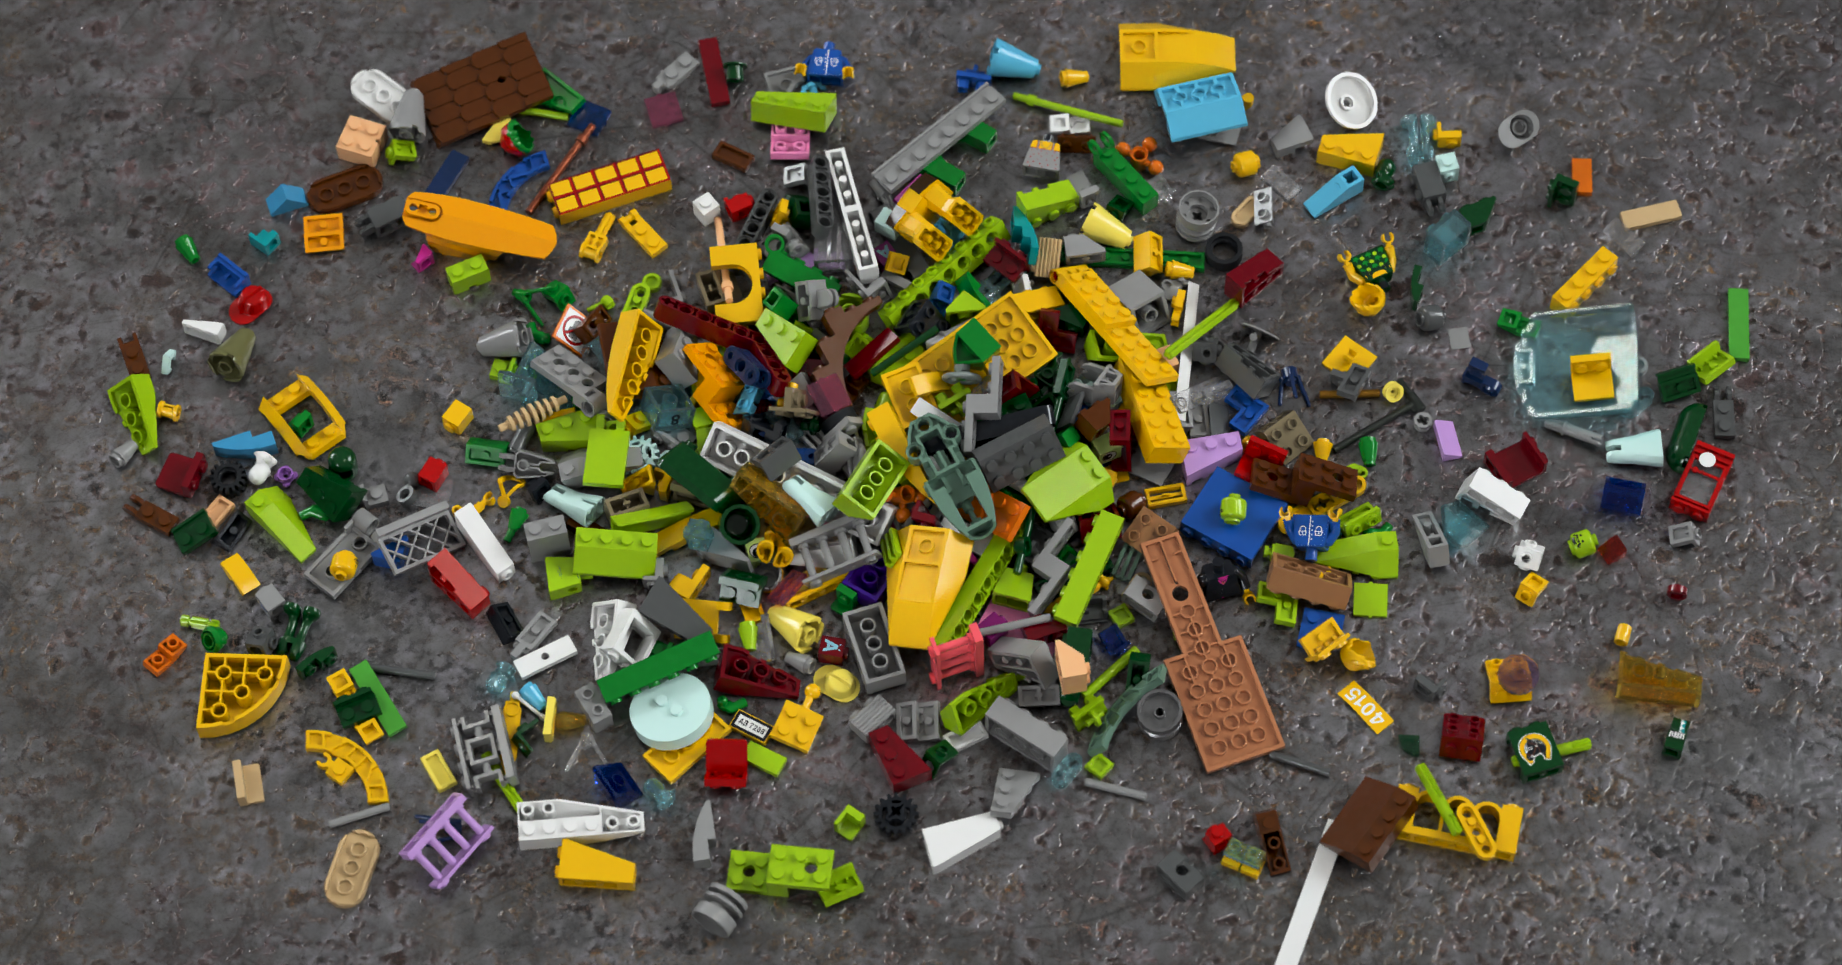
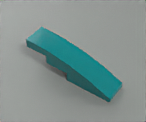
[1010,206,1039,265]

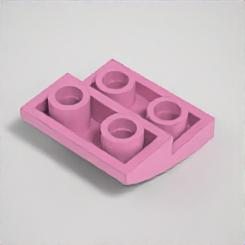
[770,124,810,160]

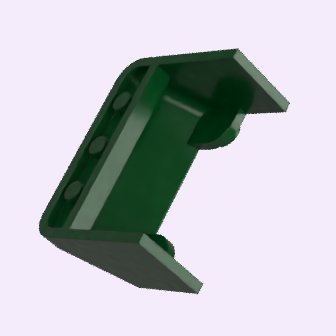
[656,440,753,514]

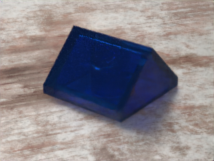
[592,762,643,808]

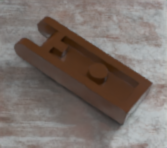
[117,332,152,378]

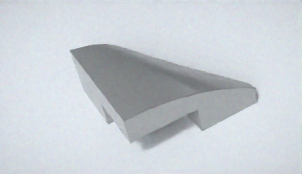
[1270,115,1314,158]

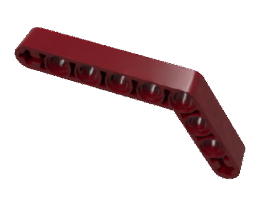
[653,295,791,398]

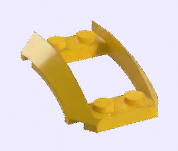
[259,374,346,460]

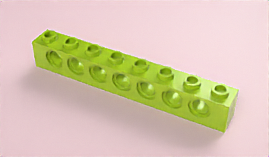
[878,216,1011,334]

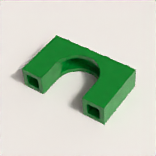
[916,122,997,197]

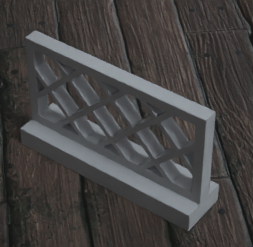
[371,500,466,576]

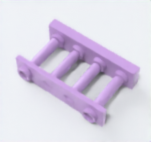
[398,792,494,889]

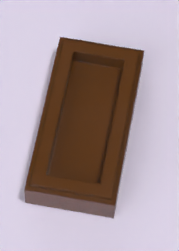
[712,140,755,174]

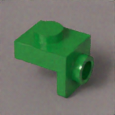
[541,280,576,312]

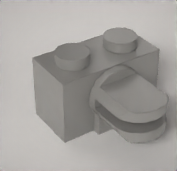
[795,279,839,322]

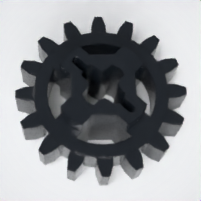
[873,792,919,838]

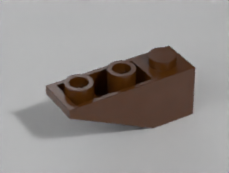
[1252,808,1291,876]

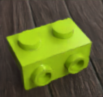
[1687,340,1736,385]
[1339,501,1382,538]
[817,862,865,907]

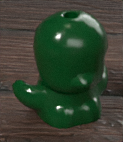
[1371,158,1396,191]

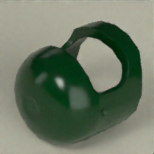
[328,446,358,481]

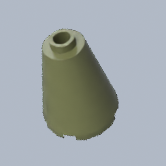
[207,328,256,382]

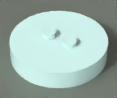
[629,672,714,750]

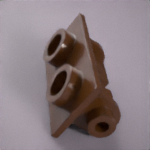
[1057,133,1096,153]

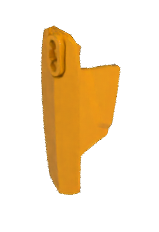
[402,192,557,261]

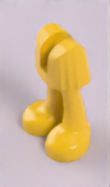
[757,522,794,568]

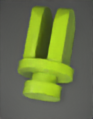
[1263,543,1295,561]

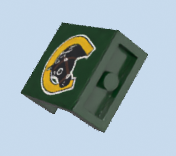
[1505,721,1564,784]

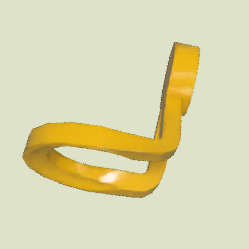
[497,475,526,508]

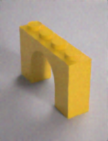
[709,243,767,326]

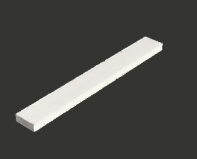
[1275,819,1338,965]

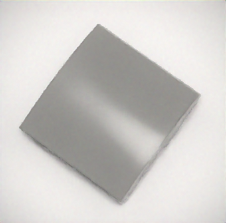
[896,700,941,743]

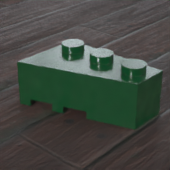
[296,465,368,522]

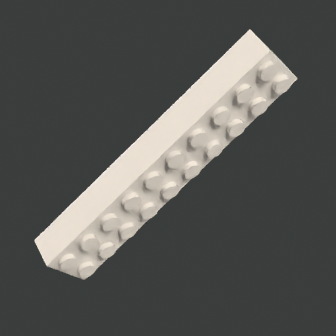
[700,421,899,546]

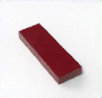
[843,327,901,380]

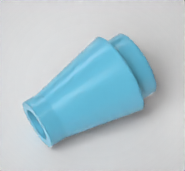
[519,681,547,712]

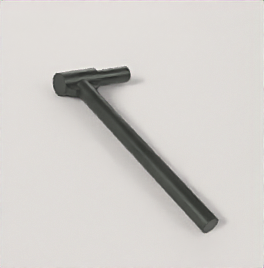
[1332,378,1426,454]

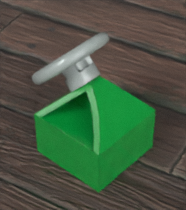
[942,317,1001,385]

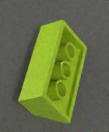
[832,438,910,520]
[572,527,658,579]

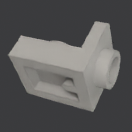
[784,162,809,188]
[360,483,390,510]
[1668,521,1702,548]

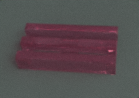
[767,570,808,606]

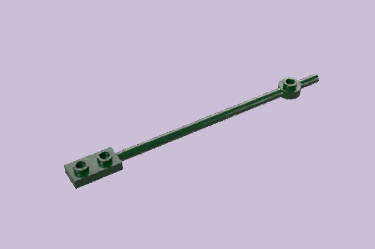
[1013,359,1076,575]

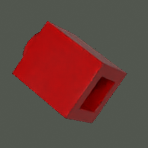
[418,456,449,493]

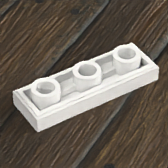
[513,635,578,681]

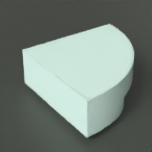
[161,349,176,375]

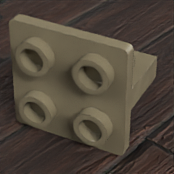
[769,387,819,419]

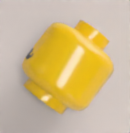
[1230,150,1261,177]
[329,550,358,581]

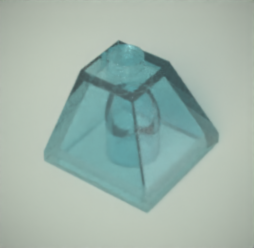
[1440,500,1490,549]

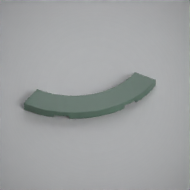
[1087,664,1167,757]

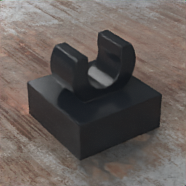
[527,476,551,505]

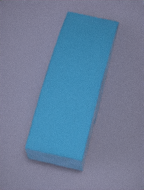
[212,430,279,459]

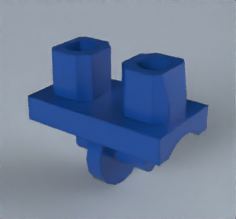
[956,64,991,93]

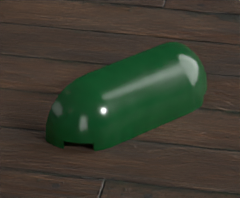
[1665,403,1708,474]

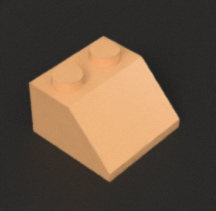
[1055,640,1091,695]

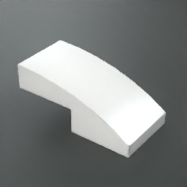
[1049,113,1091,136]

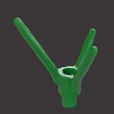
[512,286,552,327]

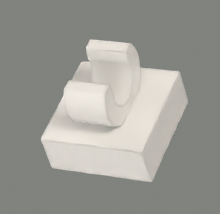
[1011,274,1034,294]

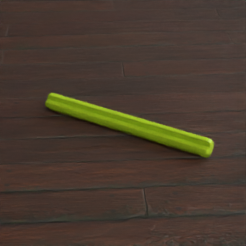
[1163,298,1239,360]

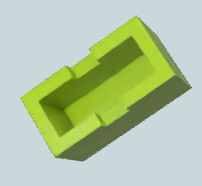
[445,253,491,295]

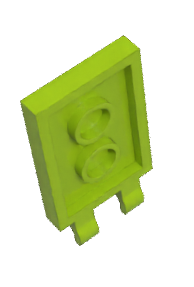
[582,414,630,489]

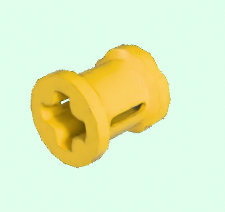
[156,400,182,422]

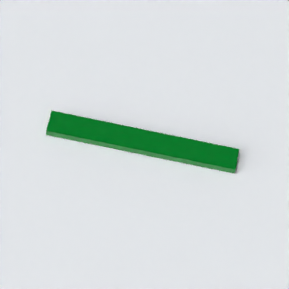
[1060,245,1205,273]

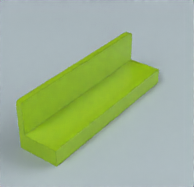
[610,501,695,532]

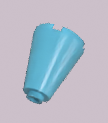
[986,38,1041,78]

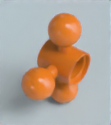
[1115,137,1164,176]
[885,485,926,523]

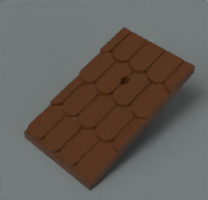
[410,32,554,149]

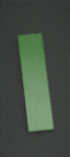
[1727,288,1750,362]
[349,659,408,738]

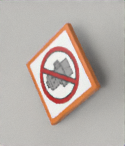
[552,303,589,358]

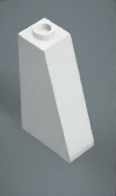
[454,502,516,583]
[922,812,1004,875]

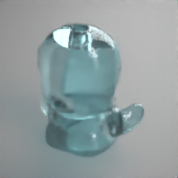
[485,661,516,695]
[643,778,676,810]

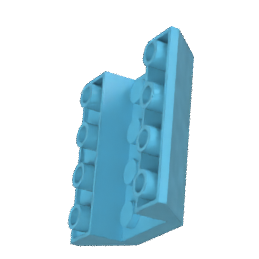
[1154,72,1248,142]

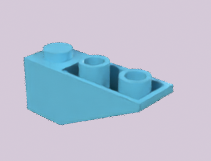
[1303,165,1364,219]

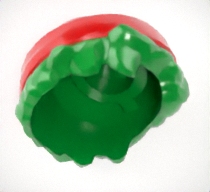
[500,120,534,156]

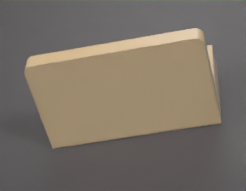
[232,759,265,806]

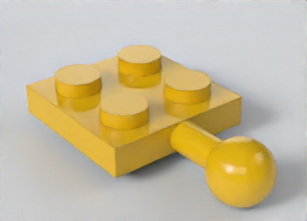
[769,683,824,754]

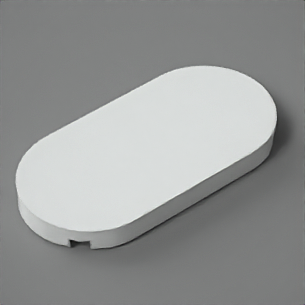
[351,69,406,125]

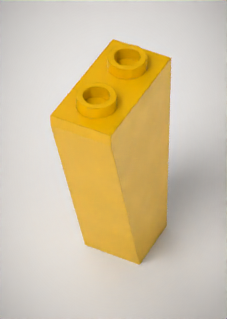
[555,839,637,891]

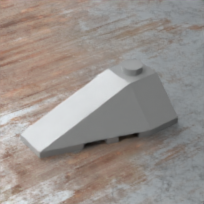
[558,447,644,490]

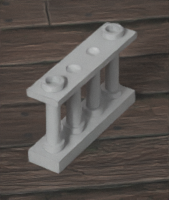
[788,515,883,589]

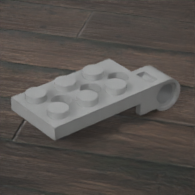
[530,344,607,418]
[304,507,380,600]

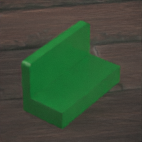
[465,437,510,467]

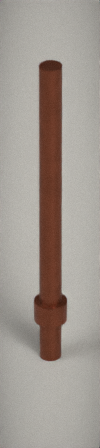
[525,123,596,215]

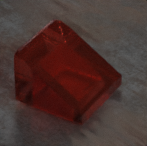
[1597,535,1627,565]

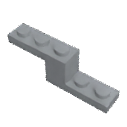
[961,356,1004,458]
[1027,517,1077,617]

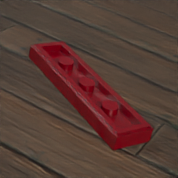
[698,37,731,108]

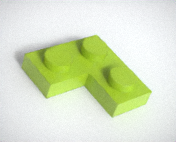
[1256,581,1298,628]

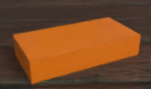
[1571,158,1592,196]

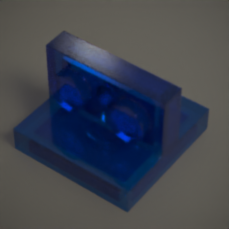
[1600,476,1646,515]

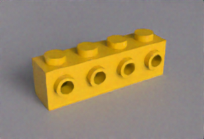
[1550,246,1618,319]

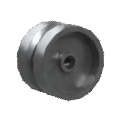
[1137,689,1183,741]

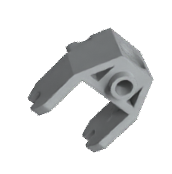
[1067,362,1123,404]

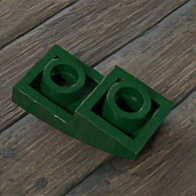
[295,646,338,680]

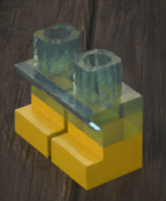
[1221,837,1266,880]

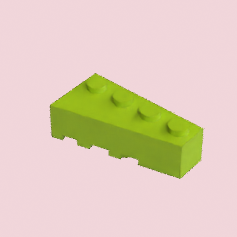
[751,91,837,133]

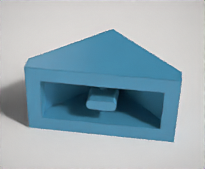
[266,184,309,217]

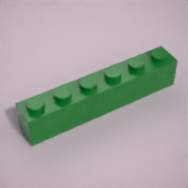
[596,630,720,705]

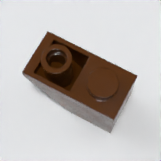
[1074,397,1110,442]

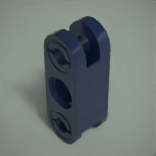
[724,346,772,389]

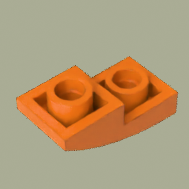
[143,633,187,677]

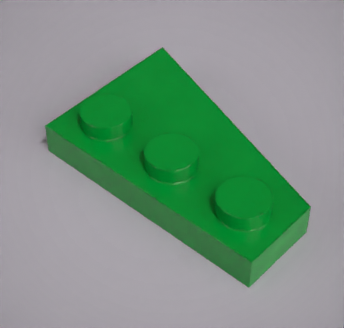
[541,67,586,115]

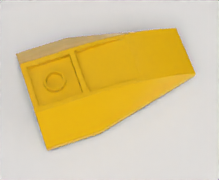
[1118,23,1236,91]
[886,525,974,650]

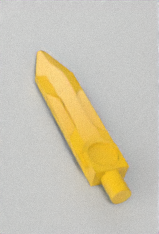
[500,691,522,774]

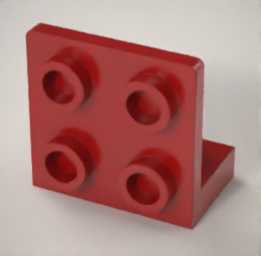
[1234,435,1289,482]

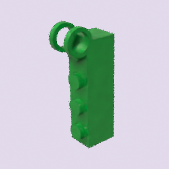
[1087,131,1158,216]
[762,234,842,295]

